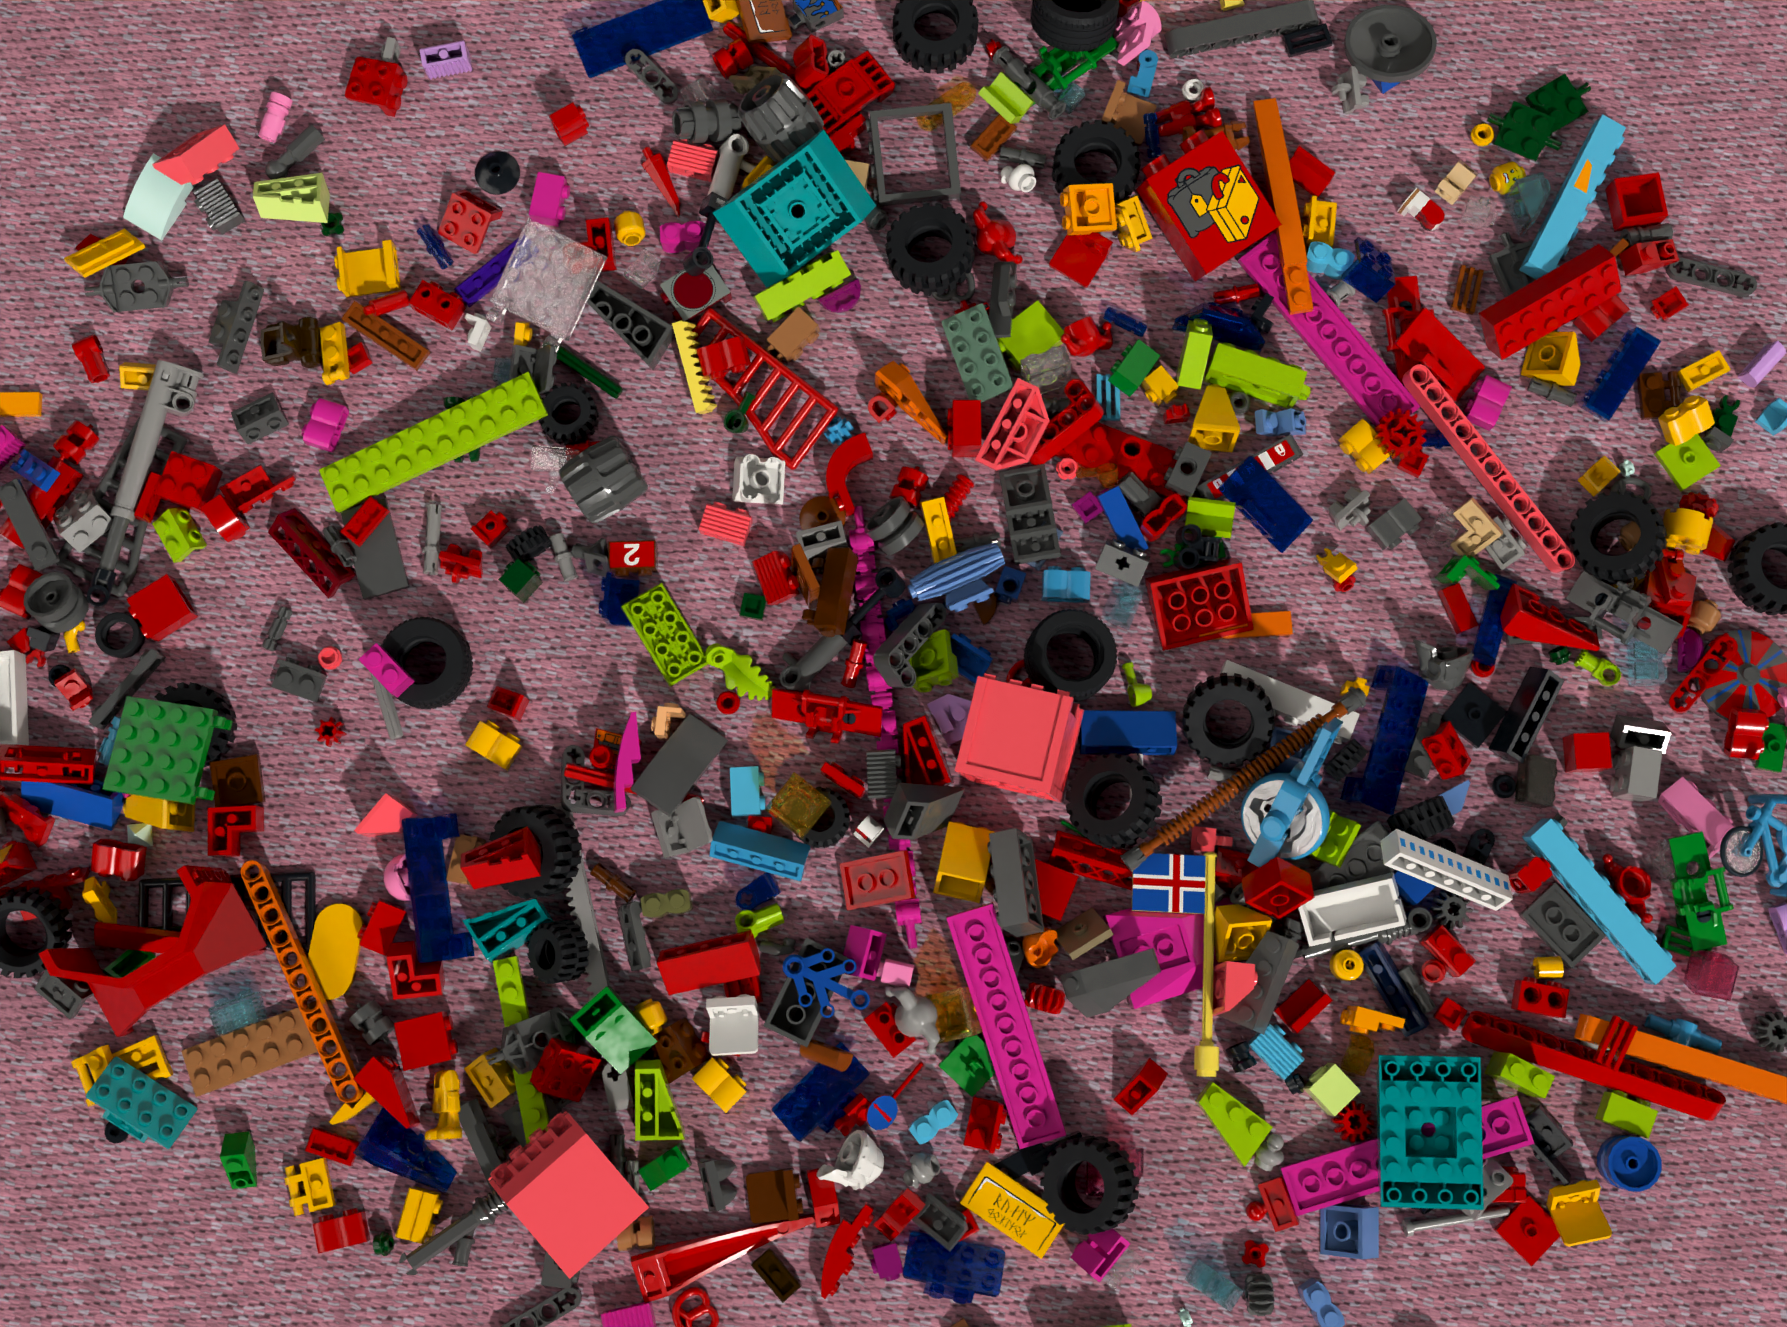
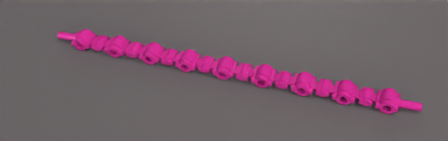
[849,506,922,949]

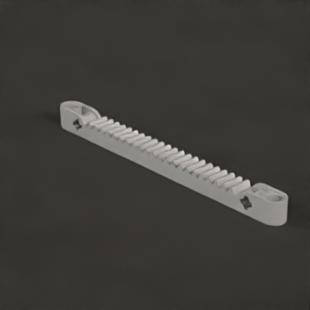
[550,803,635,1112]

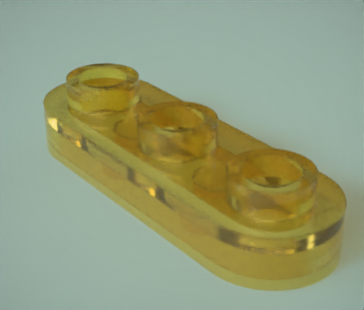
[917,82,976,131]

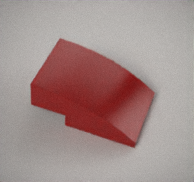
[995,859,1079,922]

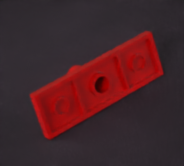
[1055,422,1191,503]

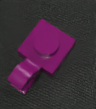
[1071,487,1109,524]

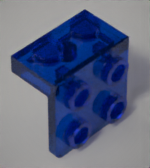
[1341,237,1396,303]
[599,571,641,628]

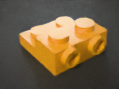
[1060,183,1117,235]
[1340,1006,1405,1035]

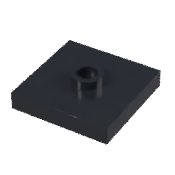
[1441,682,1507,748]

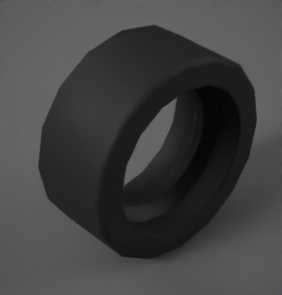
[95,612,145,659]

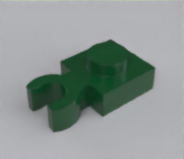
[1706,395,1740,437]

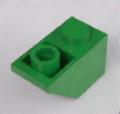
[220,1131,257,1189]

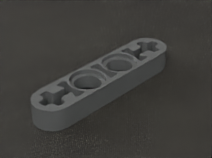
[1666,257,1757,297]
[500,1286,582,1327]

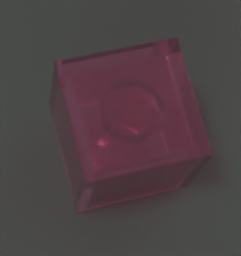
[1684,949,1739,1001]

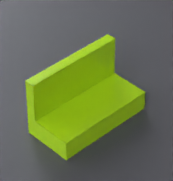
[978,72,1034,124]
[1184,497,1236,539]

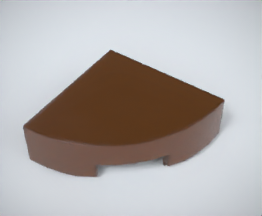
[973,594,996,626]

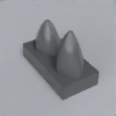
[698,1160,737,1212]

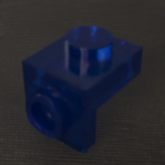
[884,599,915,632]

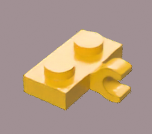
[82,876,118,924]

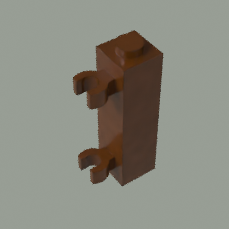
[802,548,859,637]

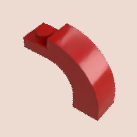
[826,432,873,517]

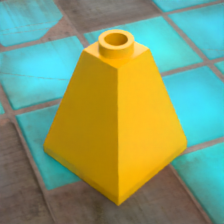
[1188,384,1240,452]
[123,795,195,832]

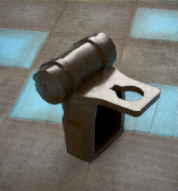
[261,317,322,369]

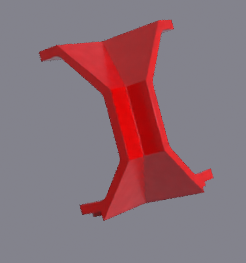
[39,865,267,1037]

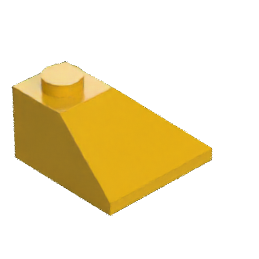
[1521,332,1581,386]
[1214,904,1272,962]

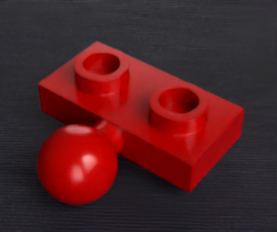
[1246,1176,1300,1232]

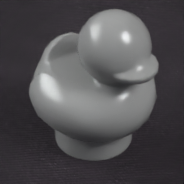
[1254,1134,1284,1171]
[903,1152,940,1188]

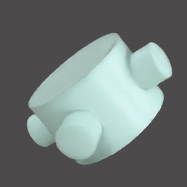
[1619,459,1635,477]
[1178,1307,1193,1327]

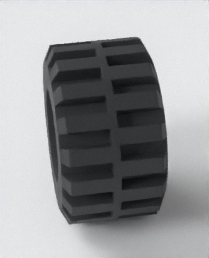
[539,383,599,446]
[790,787,850,848]
[1387,796,1455,840]
[527,920,589,984]

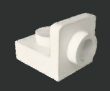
[465,313,492,352]

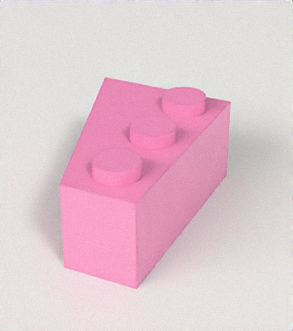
[1658,777,1734,859]

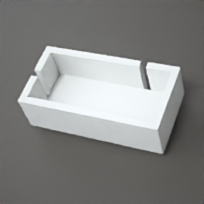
[0,650,29,745]
[1298,872,1407,947]

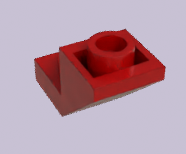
[807,1168,840,1228]

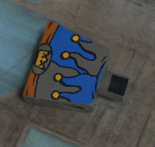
[787,0,844,33]

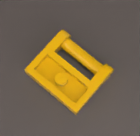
[112,1035,173,1081]
[71,1045,113,1107]

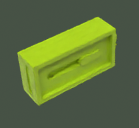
[1204,343,1311,409]

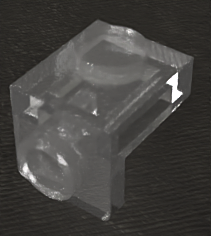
[623,248,661,290]

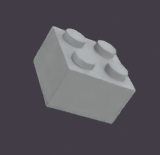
[1610,746,1663,803]

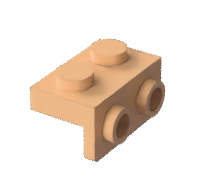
[651,703,686,741]

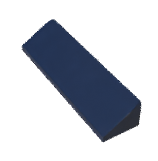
[1357,941,1430,1037]

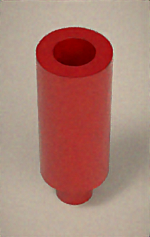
[363,290,410,317]

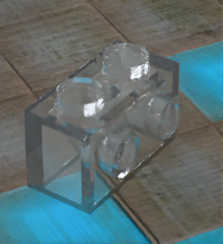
[1640,838,1698,887]

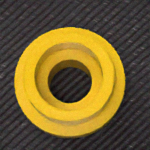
[1470,124,1494,147]

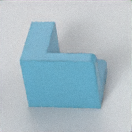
[1755,398,1787,436]

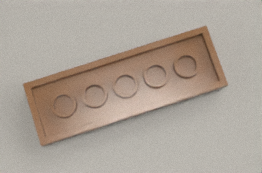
[181,1001,336,1097]

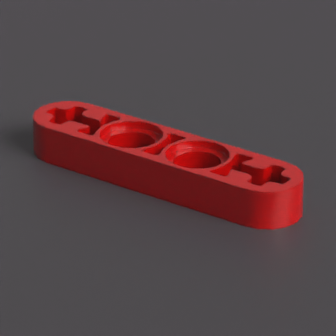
[1669,636,1738,714]

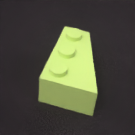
[253,173,330,223]

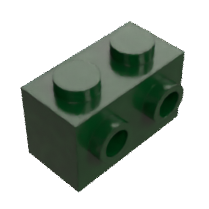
[498,559,543,603]

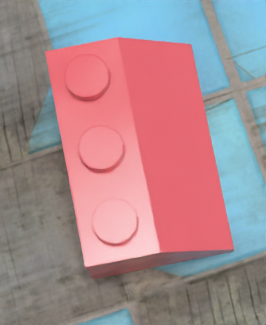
[152,124,240,185]

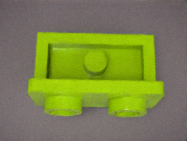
[152,507,207,563]

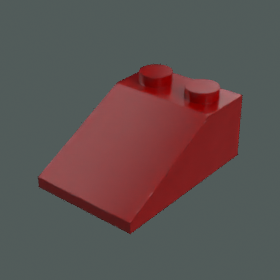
[353,1055,420,1129]

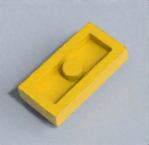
[1677,350,1731,393]

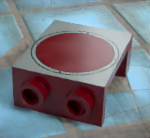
[659,260,732,322]

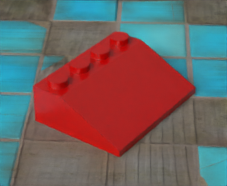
[1145,557,1254,651]

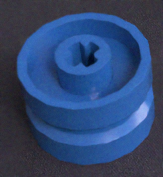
[1597,1135,1662,1192]

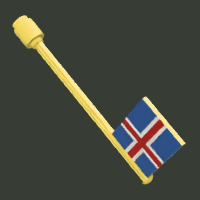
[1132,852,1219,1077]

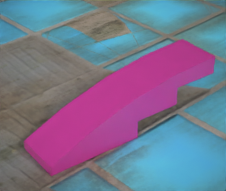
[613,712,641,813]

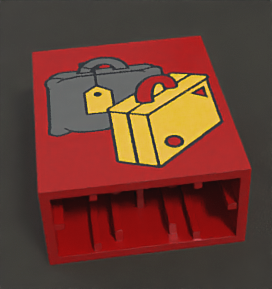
[1136,129,1282,282]

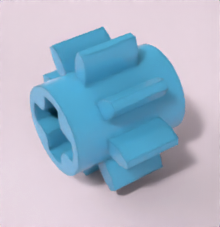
[824,417,854,446]

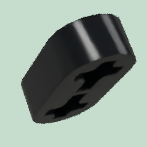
[1462,828,1495,865]

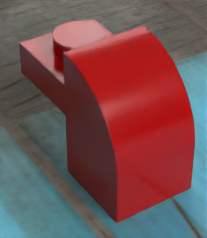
[200,494,250,543]
[873,1188,926,1241]

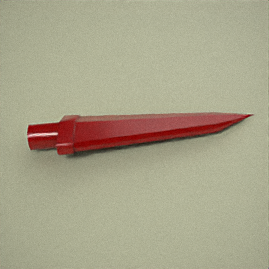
[641,147,680,218]

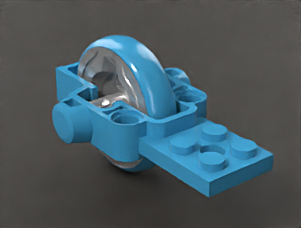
[1241,717,1343,867]

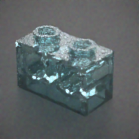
[1185,1259,1244,1312]

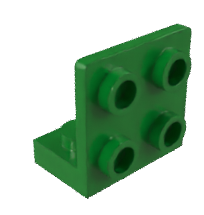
[1435,555,1500,590]

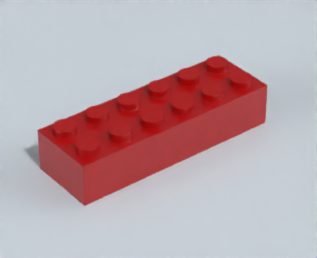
[1478,244,1622,360]

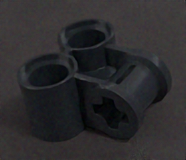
[1173,524,1222,570]

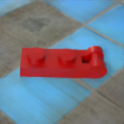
[1656,548,1693,607]

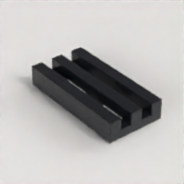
[1282,23,1333,58]

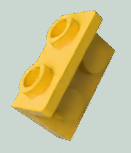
[464,1047,517,1109]

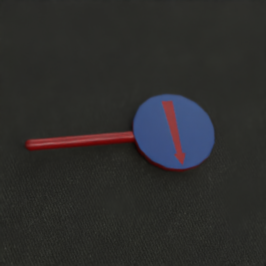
[866,1062,923,1130]

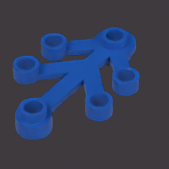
[783,948,870,1018]

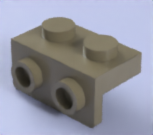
[728,66,781,95]

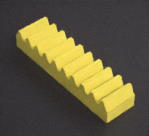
[672,320,717,414]

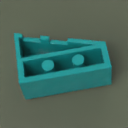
[462,899,554,963]

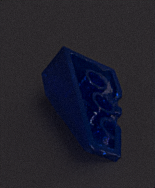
[353,1107,457,1193]

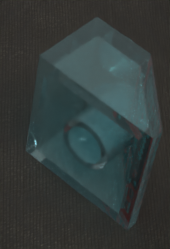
[1504,172,1551,237]

